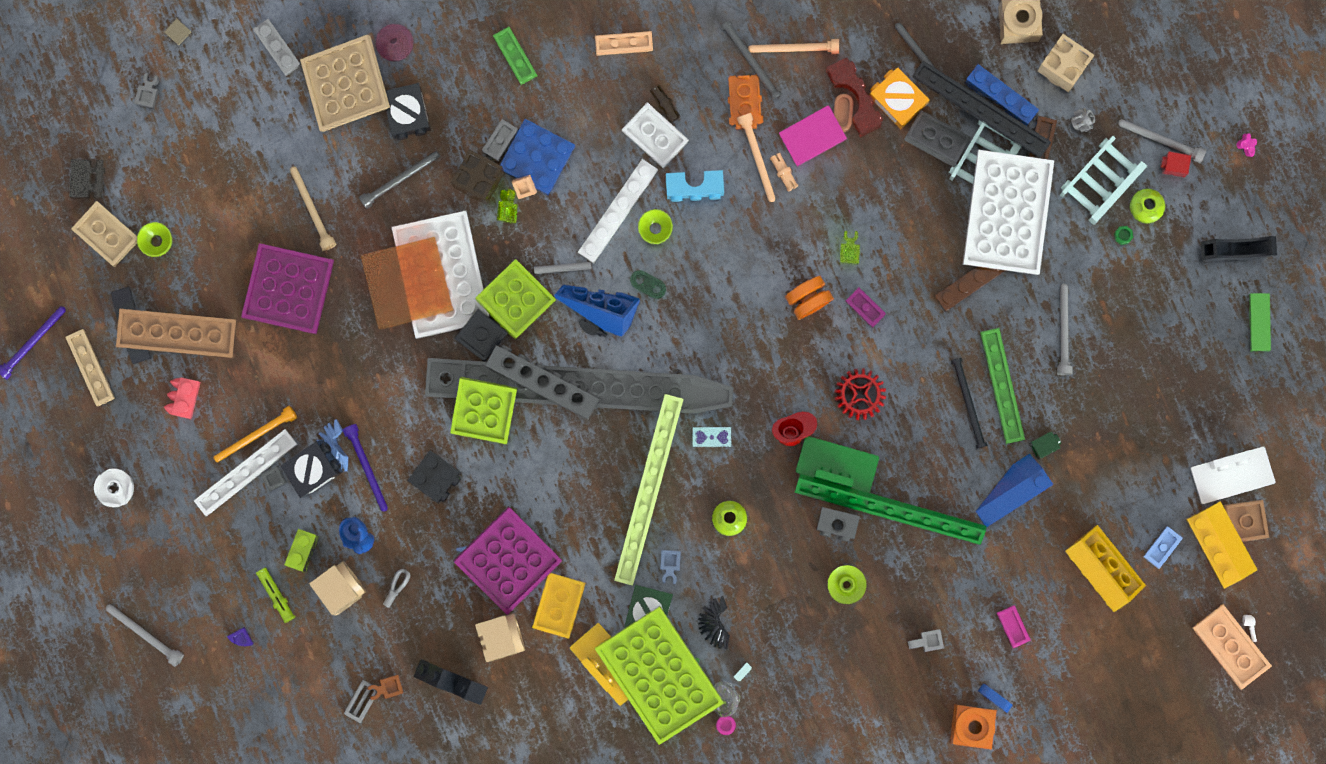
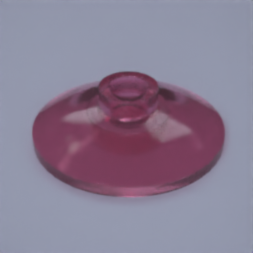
[376,24,413,61]

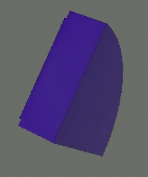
[227,627,254,646]

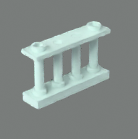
[949,120,1021,184]
[1060,136,1147,225]

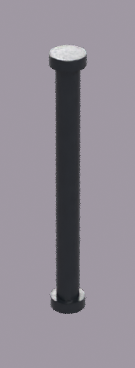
[951,358,988,449]

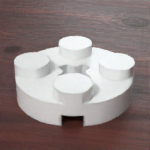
[94,469,134,507]

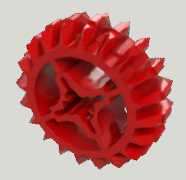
[834,369,886,420]

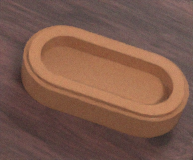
[833,94,853,132]

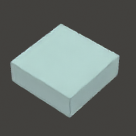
[733,662,752,682]

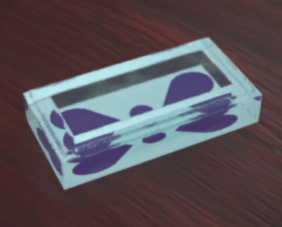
[693,427,731,447]

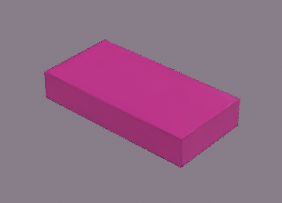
[996,605,1031,649]

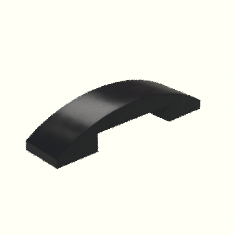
[111,286,152,364]

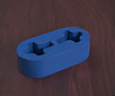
[978,683,1013,713]

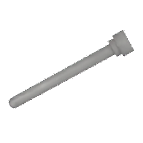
[1118,119,1207,164]
[1057,283,1073,375]
[106,604,184,667]

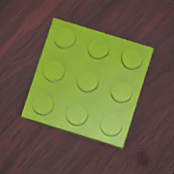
[475,259,556,340]
[450,377,517,444]

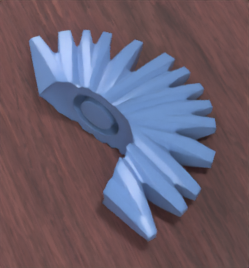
[316,419,348,471]

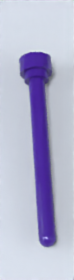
[0,306,66,380]
[342,424,388,512]

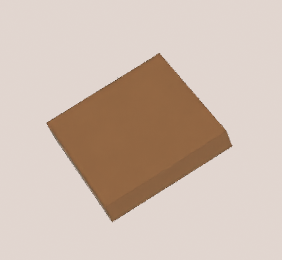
[1224,500,1269,542]

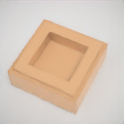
[512,175,537,199]

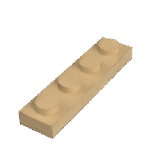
[66,329,115,406]

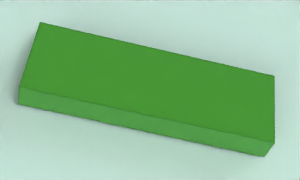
[493,27,537,85]
[1249,293,1271,351]

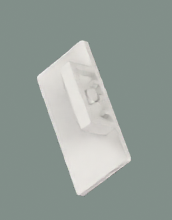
[1190,447,1275,504]

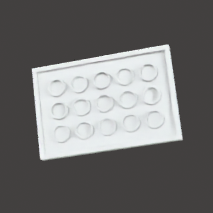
[963,150,1054,275]
[392,211,490,339]

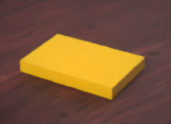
[532,573,586,639]

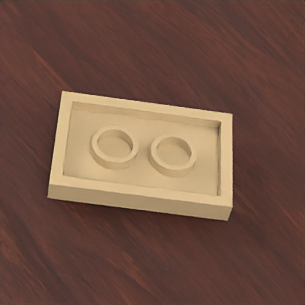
[72,201,137,267]

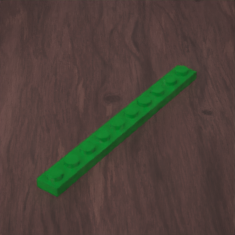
[795,474,987,545]

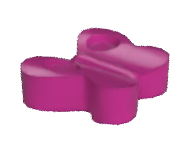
[1237,133,1257,157]

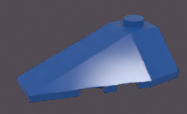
[555,285,640,337]

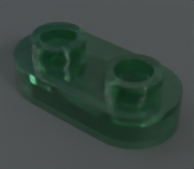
[630,270,666,299]

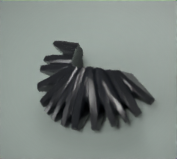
[698,596,730,649]

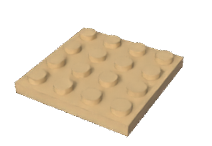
[300,35,390,132]

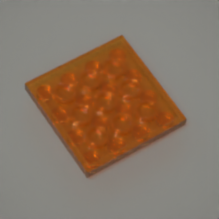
[361,237,454,330]

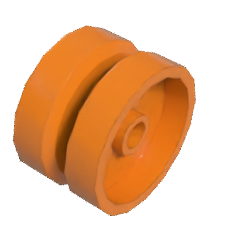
[785,275,834,320]

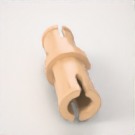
[770,153,798,192]

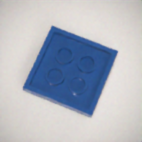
[500,119,575,196]

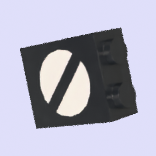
[386,83,430,140]
[280,440,343,498]

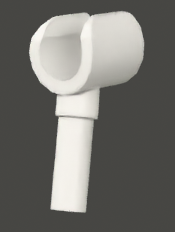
[1242,615,1257,642]

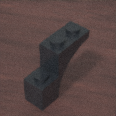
[1201,236,1277,262]
[414,659,488,705]

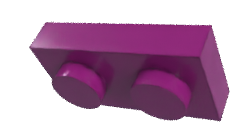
[845,288,886,328]

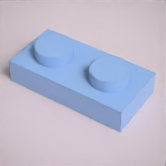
[1143,526,1183,569]

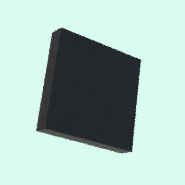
[454,308,508,362]

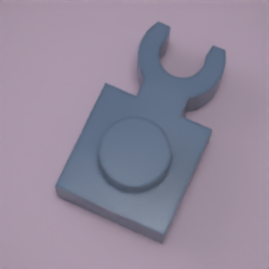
[660,550,681,584]

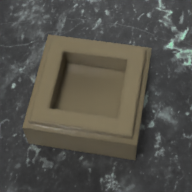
[164,18,191,45]

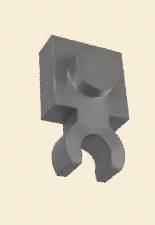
[134,73,159,109]

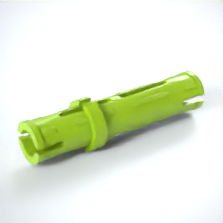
[256,567,295,623]

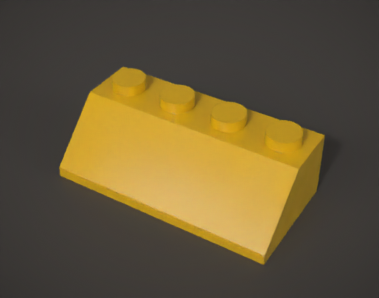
[1186,501,1257,589]
[1065,525,1146,612]

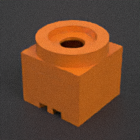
[950,704,997,750]

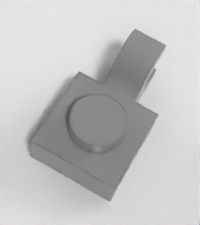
[908,629,944,652]

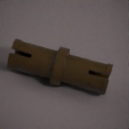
[650,85,681,123]

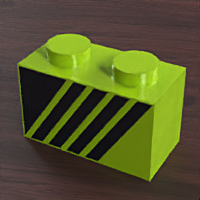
[285,529,319,572]

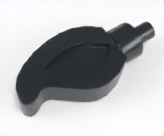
[579,319,607,337]

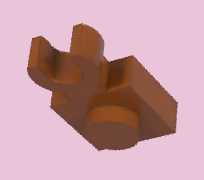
[367,675,403,700]

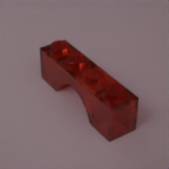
[826,57,883,138]

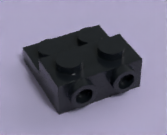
[407,450,461,504]

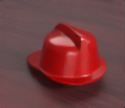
[772,411,817,446]

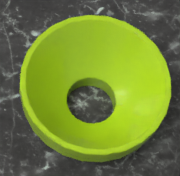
[1130,189,1165,223]
[638,209,673,244]
[137,222,172,257]
[712,501,747,536]

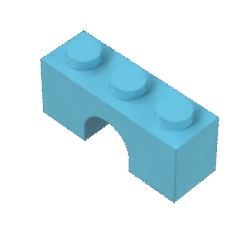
[666,170,724,202]

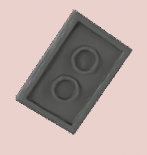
[904,110,971,167]

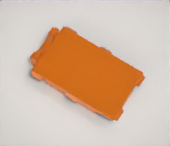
[728,74,763,130]

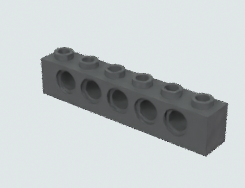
[485,345,599,421]

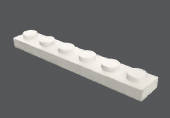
[578,159,658,264]
[194,429,298,516]

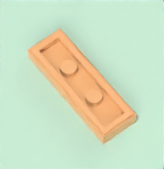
[595,31,653,56]

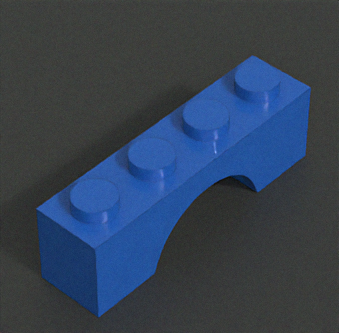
[964,64,1039,126]

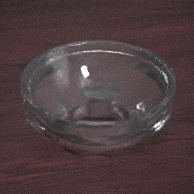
[714,681,740,717]

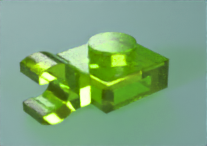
[497,189,518,224]

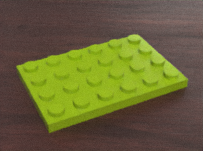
[595,606,724,745]

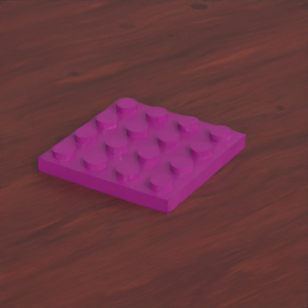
[241,243,334,334]
[453,506,562,615]

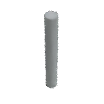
[534,262,592,274]

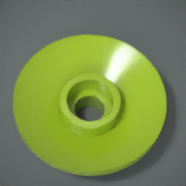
[828,565,866,604]

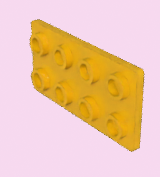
[570,623,628,706]

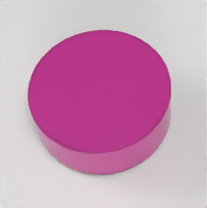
[716,715,736,735]

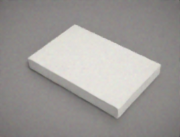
[622,102,689,169]

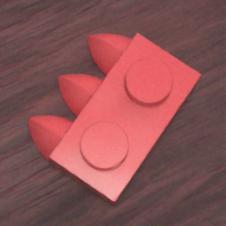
[164,377,201,419]

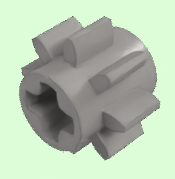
[1071,108,1095,132]

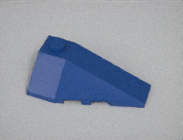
[975,454,1053,527]

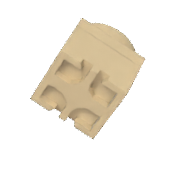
[998,0,1043,44]
[1038,34,1094,92]
[309,561,366,616]
[475,613,525,662]

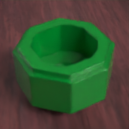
[1114,226,1133,245]

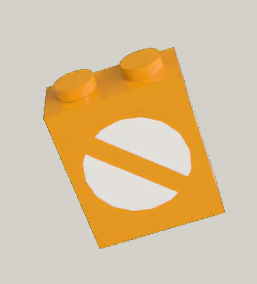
[869,68,929,129]

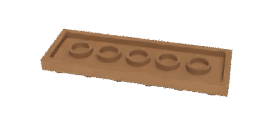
[116,309,236,358]

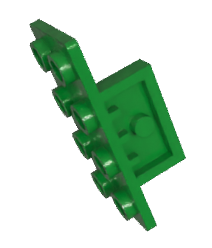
[796,436,879,493]

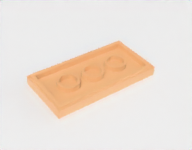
[1192,604,1272,690]

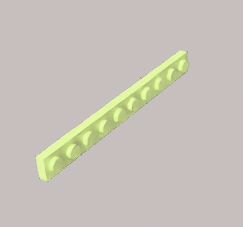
[614,394,684,586]

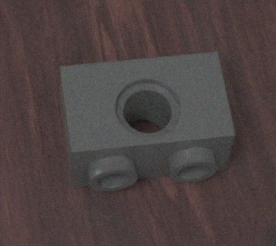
[816,507,860,542]

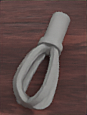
[383,569,410,608]

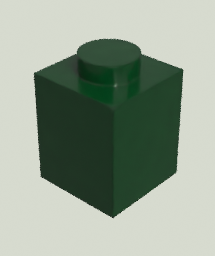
[1029,431,1061,460]

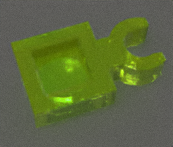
[839,231,860,265]

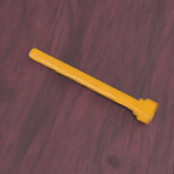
[213,405,298,463]

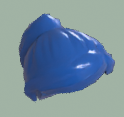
[339,517,374,554]

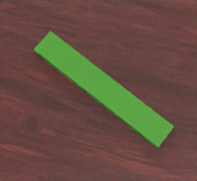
[980,328,1025,444]

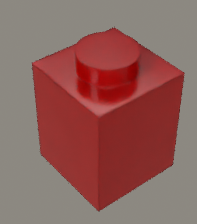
[1160,152,1191,178]

